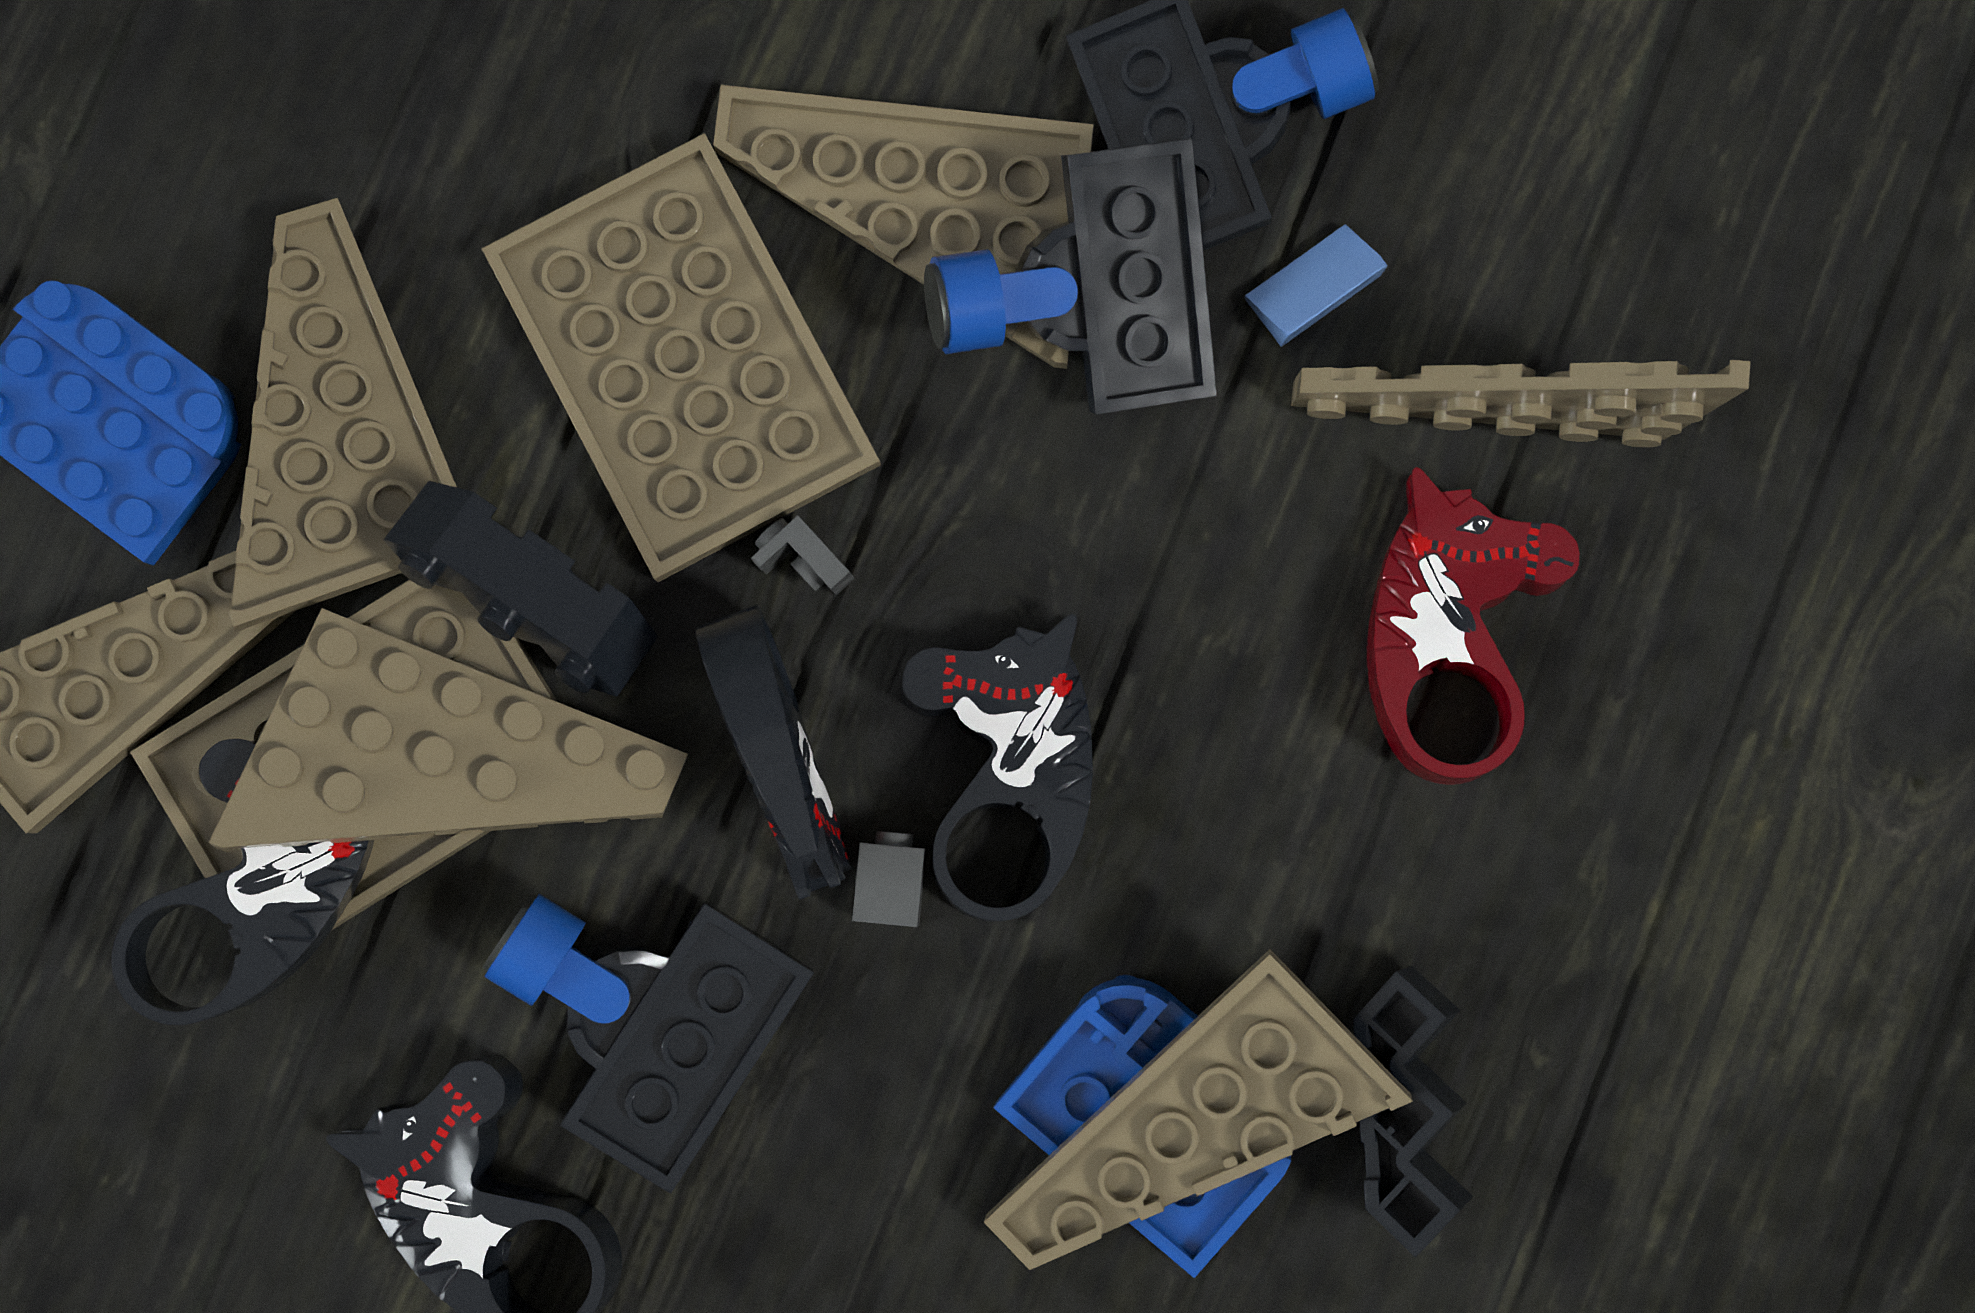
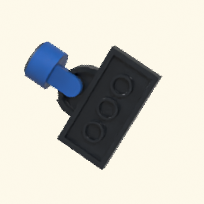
[1066,0,1379,251]
[924,139,1217,415]
[482,893,814,1194]

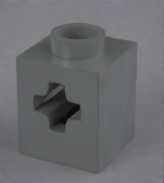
[852,831,927,927]

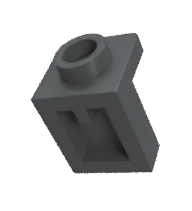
[751,515,855,595]

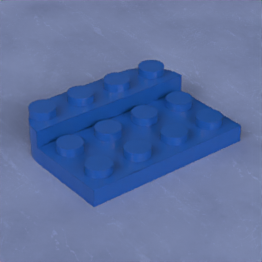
[0,281,241,566]
[993,975,1291,1278]

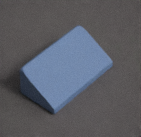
[1244,224,1388,347]

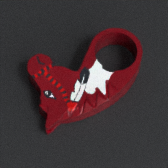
[1367,467,1580,785]

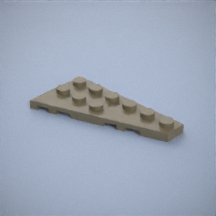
[0,551,295,833]
[984,949,1413,1270]

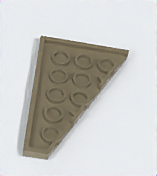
[713,85,1093,369]
[229,198,457,632]
[1291,360,1750,447]
[209,608,688,852]

